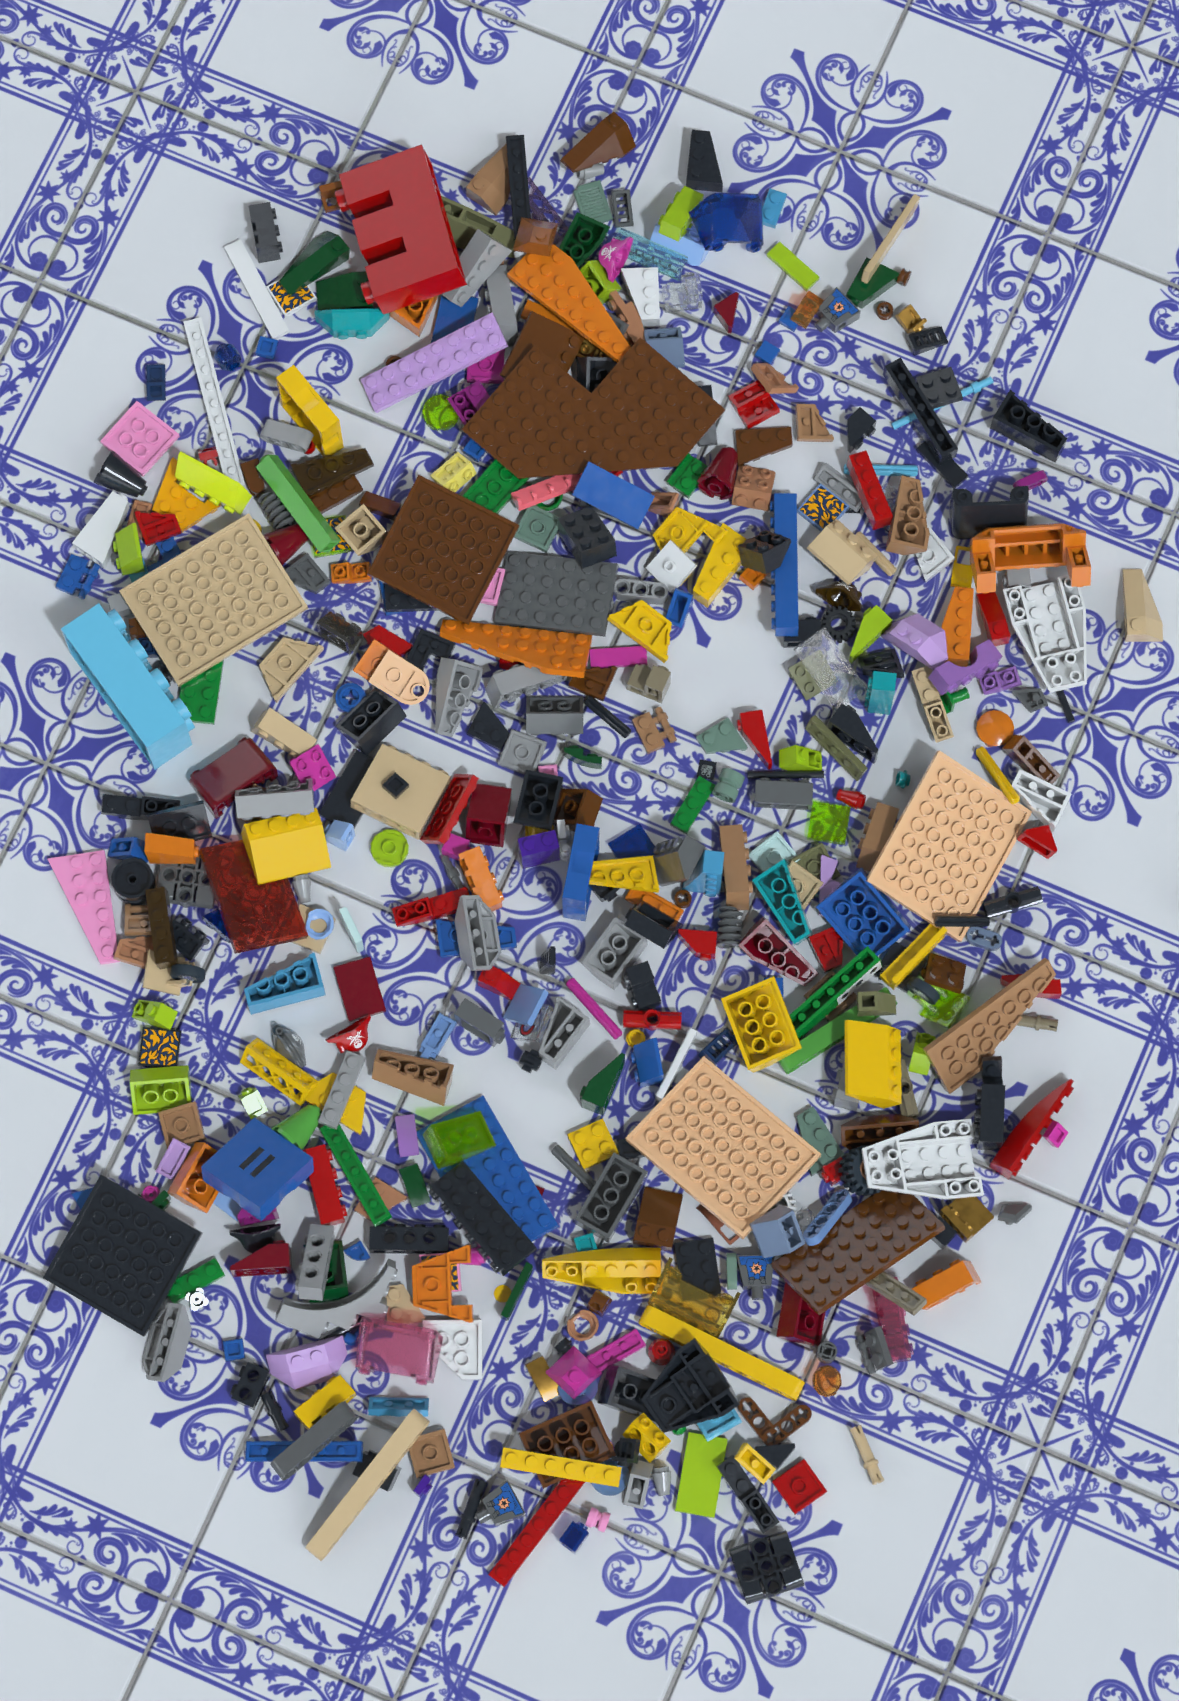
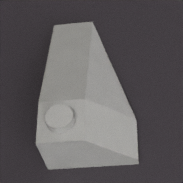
[435,657,484,738]

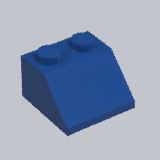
[630,1037,664,1087]

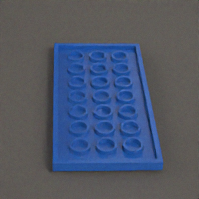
[417,1095,559,1264]

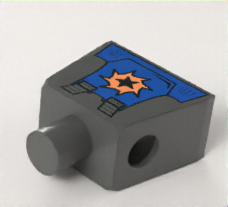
[814,287,861,333]
[737,1254,775,1300]
[475,1480,526,1527]

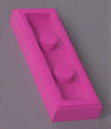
[590,646,648,669]
[586,1329,646,1372]

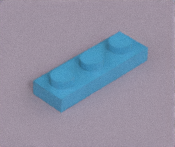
[368,1397,429,1417]

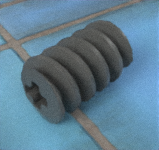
[258,491,295,530]
[716,906,743,949]

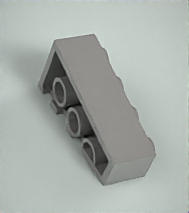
[442,229,512,307]
[483,265,518,347]
[485,664,568,709]
[235,778,314,820]

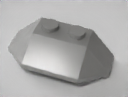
[455,895,502,971]
[142,1303,192,1382]

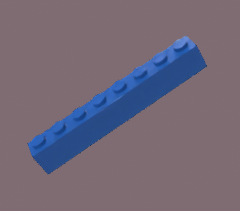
[770,493,799,636]

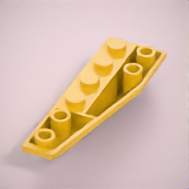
[542,1248,661,1294]

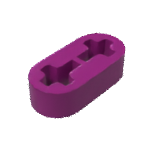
[1012,470,1048,490]

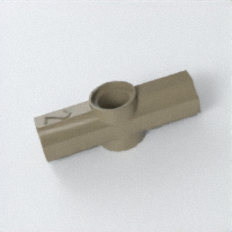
[899,1059,919,1118]

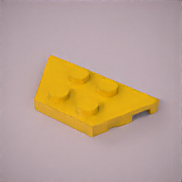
[607,600,672,663]
[297,1072,366,1135]

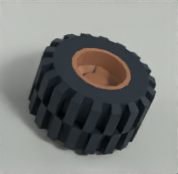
[839,1145,882,1196]

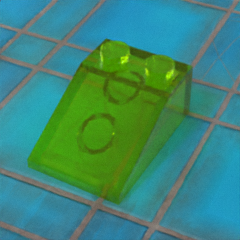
[423,1111,496,1169]

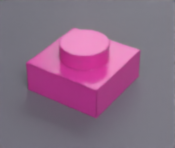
[1043,1120,1069,1148]

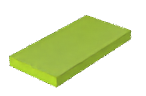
[675,1432,728,1518]

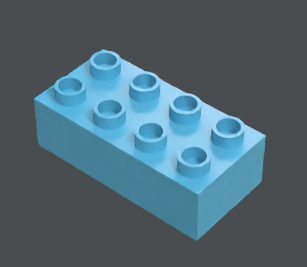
[61,603,195,770]

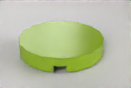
[371,829,409,868]

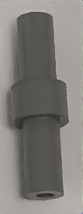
[441,856,464,889]

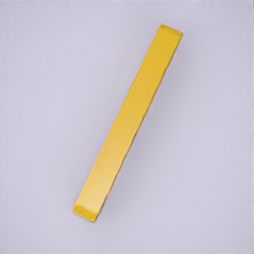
[638,1305,805,1401]

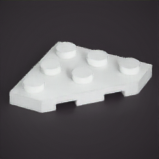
[423,1320,482,1380]

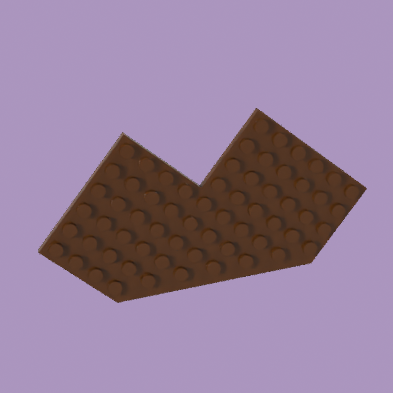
[461,337,726,479]

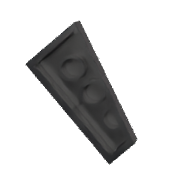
[990,390,1067,463]

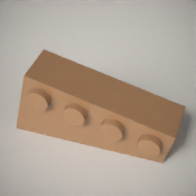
[719,824,753,911]
[372,1049,454,1106]

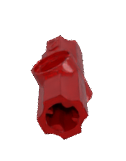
[623,1009,682,1031]

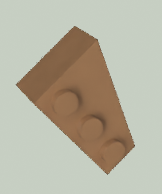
[856,802,899,872]

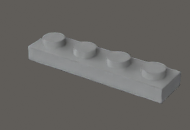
[318,1051,365,1130]

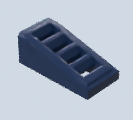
[698,1027,738,1066]

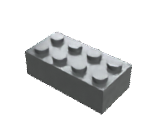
[575,1153,648,1243]

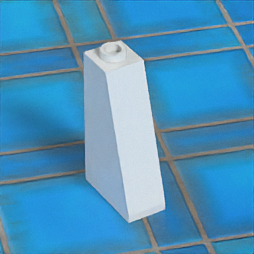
[72,491,130,569]

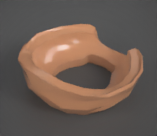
[567,1310,599,1341]

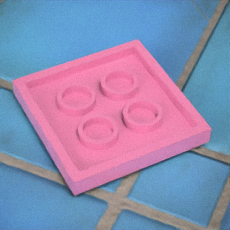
[100,401,180,477]

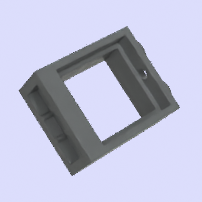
[454,998,506,1047]

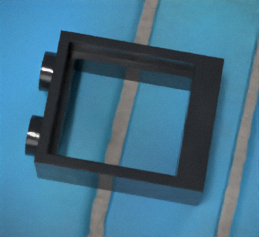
[624,901,682,949]

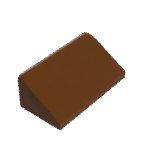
[359,491,401,521]

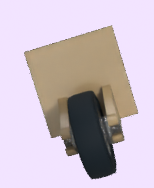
[142,950,206,996]

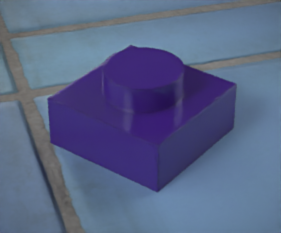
[413,1475,433,1498]

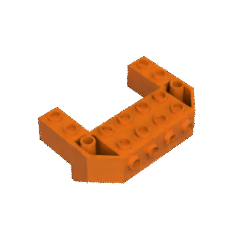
[970,523,1091,593]

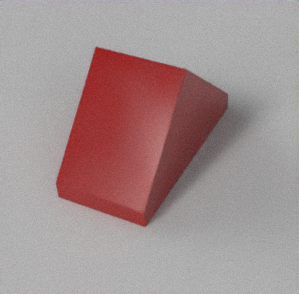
[1016,825,1057,859]

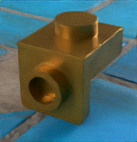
[895,304,927,334]

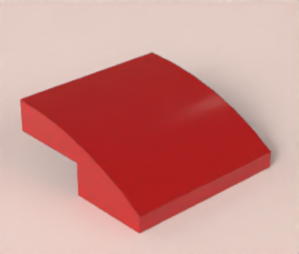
[728,380,780,429]

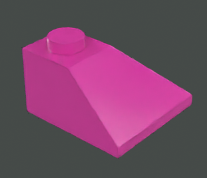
[546,1346,602,1400]

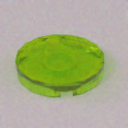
[422,394,459,431]

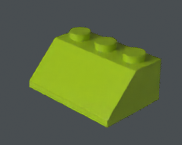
[129,1065,192,1115]

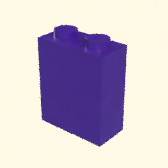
[518,830,560,869]

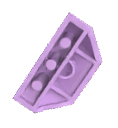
[881,613,948,670]
[266,1334,347,1390]

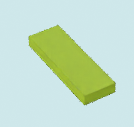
[767,241,820,292]

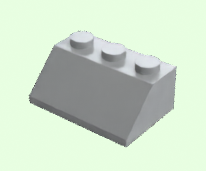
[581,917,648,990]

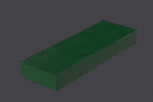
[500,1262,533,1321]

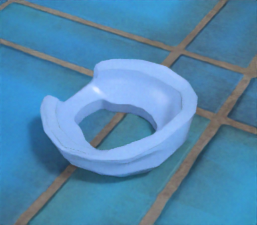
[304,909,334,940]

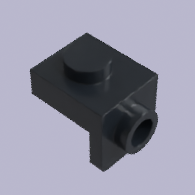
[611,1438,641,1467]

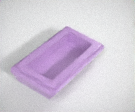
[155,1138,191,1181]

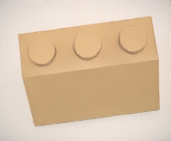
[807,519,878,585]

